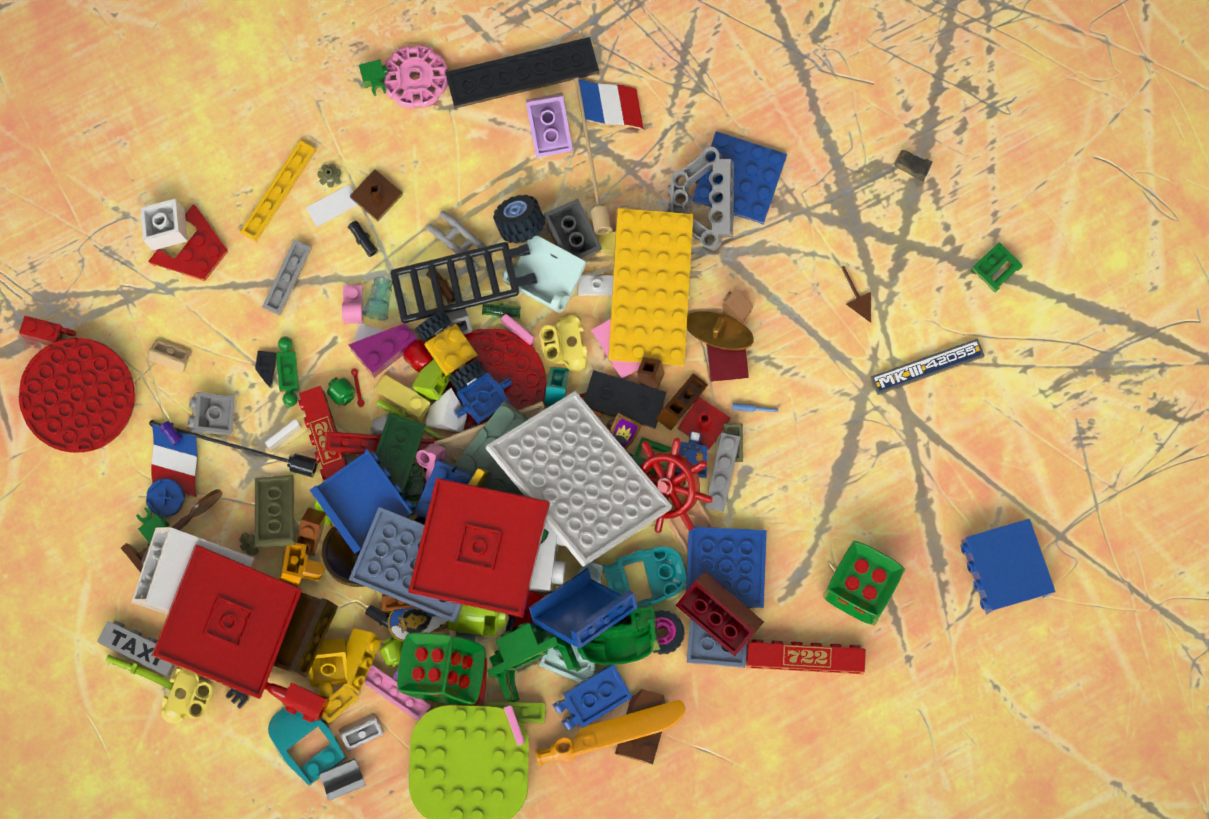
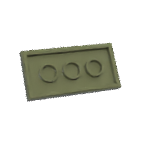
[255,475,295,547]

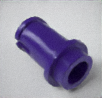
[160,420,183,446]

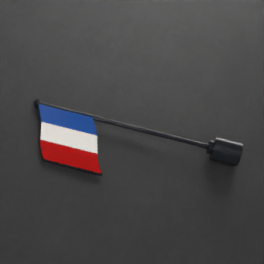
[149,420,318,497]

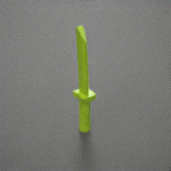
[375,398,444,439]
[105,654,178,693]

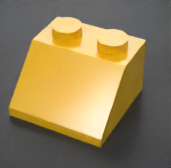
[309,638,347,687]

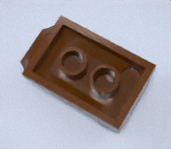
[615,689,666,765]

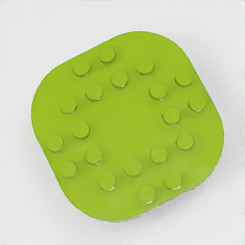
[409,705,529,819]

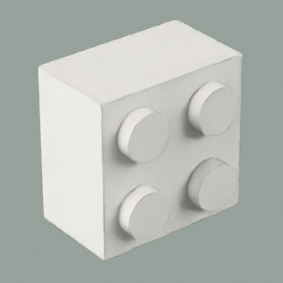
[140,198,188,250]

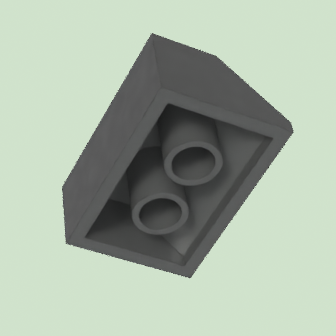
[544,199,602,261]

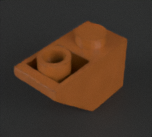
[297,507,326,556]

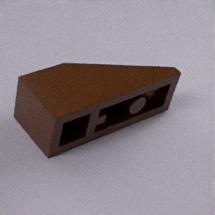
[656,373,708,431]

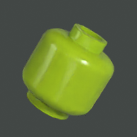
[379,637,403,667]

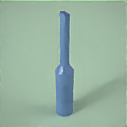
[732,402,778,413]

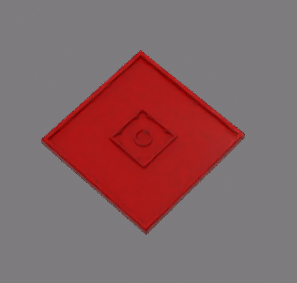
[408,478,550,618]
[151,545,303,699]

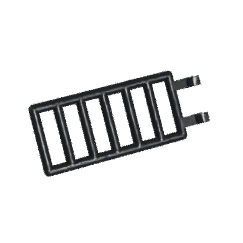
[390,242,537,323]

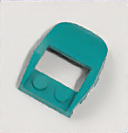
[603,546,687,608]
[268,706,347,786]

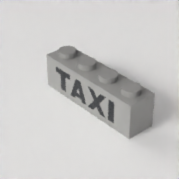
[97,620,175,677]

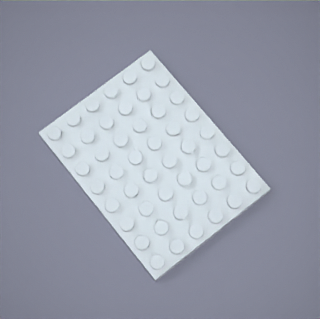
[486,391,672,567]

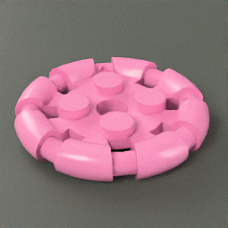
[382,44,448,109]

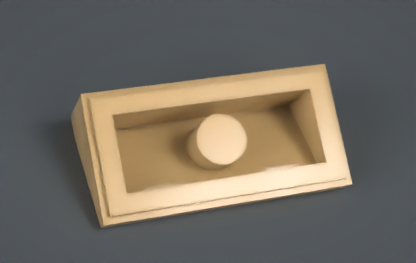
[148,339,192,373]

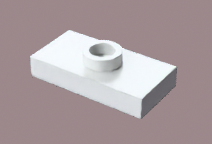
[578,275,613,296]

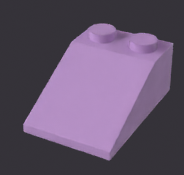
[526,93,573,158]

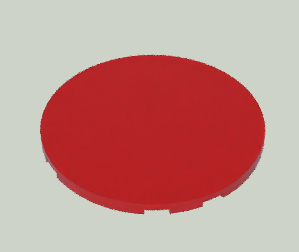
[434,328,547,430]
[18,338,135,453]

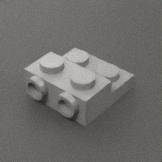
[188,392,235,435]

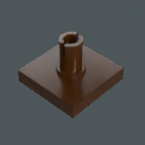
[350,169,403,222]

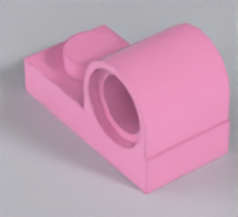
[342,285,363,324]
[416,444,447,486]

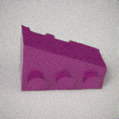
[348,323,418,378]

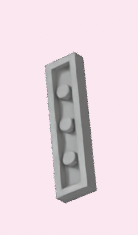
[262,240,312,316]
[705,433,740,512]

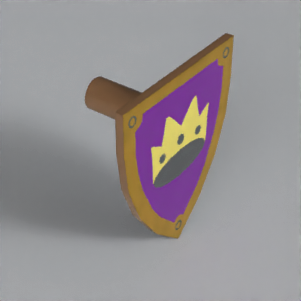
[607,413,642,450]

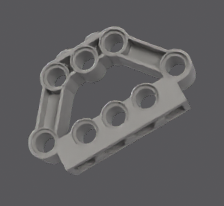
[668,146,734,251]

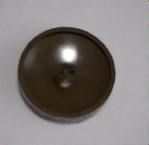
[322,526,366,587]

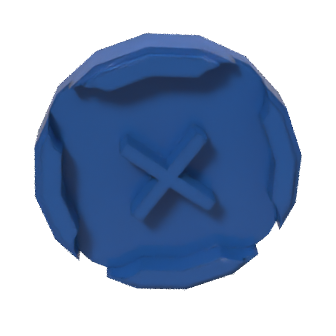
[146,479,185,517]

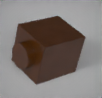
[637,357,665,389]

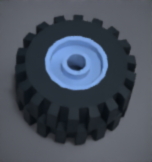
[493,194,545,243]

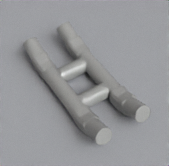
[426,210,493,271]

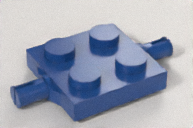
[454,372,512,425]

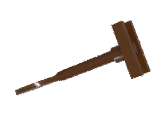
[121,489,223,573]

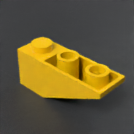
[346,628,382,693]

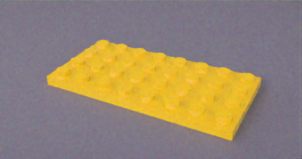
[608,208,693,366]

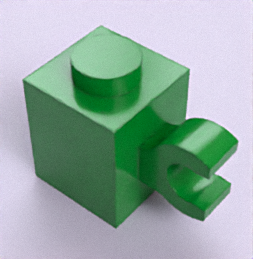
[359,59,388,96]
[136,508,170,543]

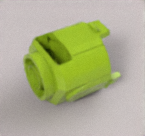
[448,605,506,637]

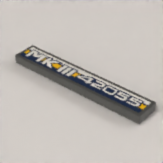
[871,339,985,395]

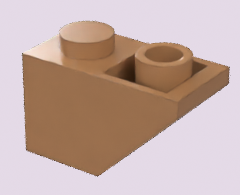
[722,288,753,324]

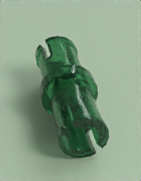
[482,303,521,319]

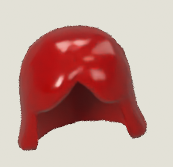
[403,339,434,373]

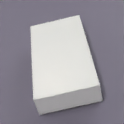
[265,419,301,452]

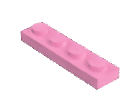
[364,665,432,721]

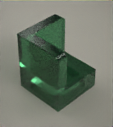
[404,476,426,501]

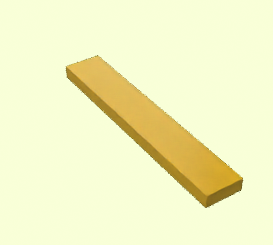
[240,139,317,243]

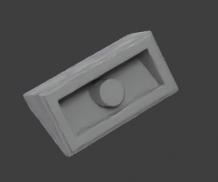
[339,713,383,751]

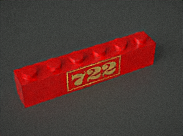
[298,385,348,480]
[746,639,866,675]

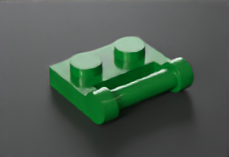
[972,242,1023,293]

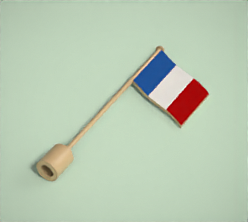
[573,78,644,235]

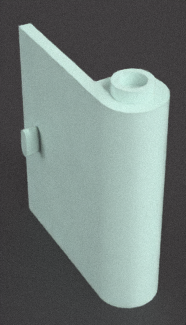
[503,235,587,313]

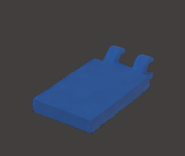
[552,665,632,730]

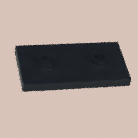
[584,370,666,429]

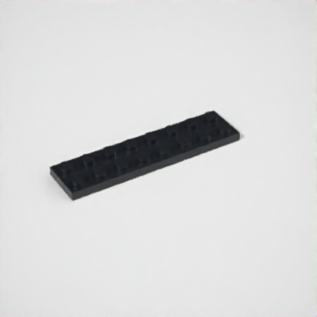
[445,37,599,109]

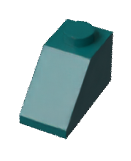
[545,367,569,407]

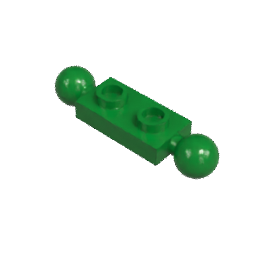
[276,336,299,407]

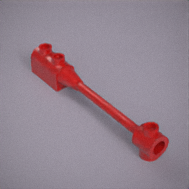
[265,682,330,723]

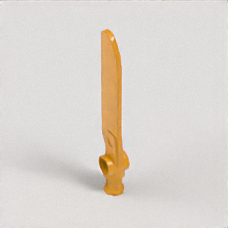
[535,700,686,766]

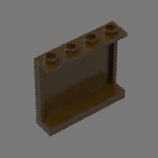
[273,592,339,678]

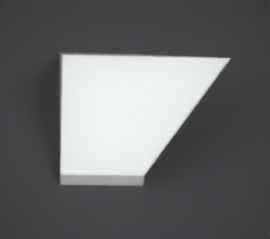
[425,388,467,432]

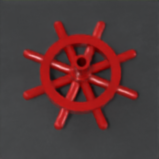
[640,438,713,533]

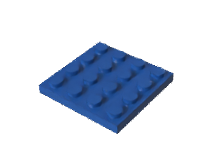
[692,131,787,225]
[686,527,767,608]

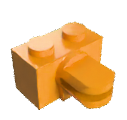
[279,543,324,587]

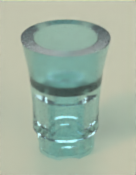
[362,277,393,321]

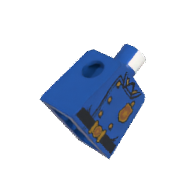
[674,432,707,479]

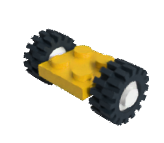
[415,310,486,391]

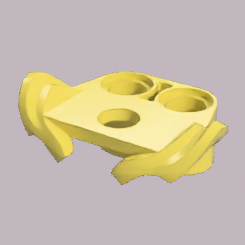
[540,314,587,372]
[161,667,213,724]

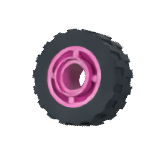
[641,610,684,655]

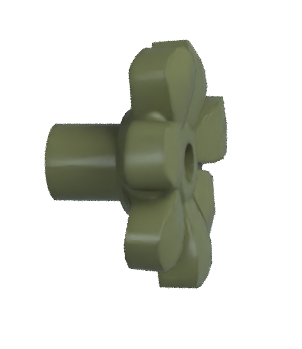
[317,164,341,188]
[239,532,259,555]

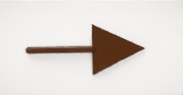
[841,266,871,323]

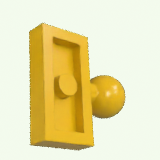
[317,681,359,724]

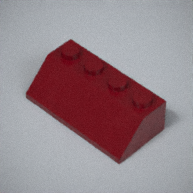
[676,571,764,656]

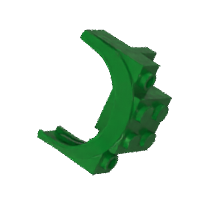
[577,606,661,665]
[487,622,581,702]

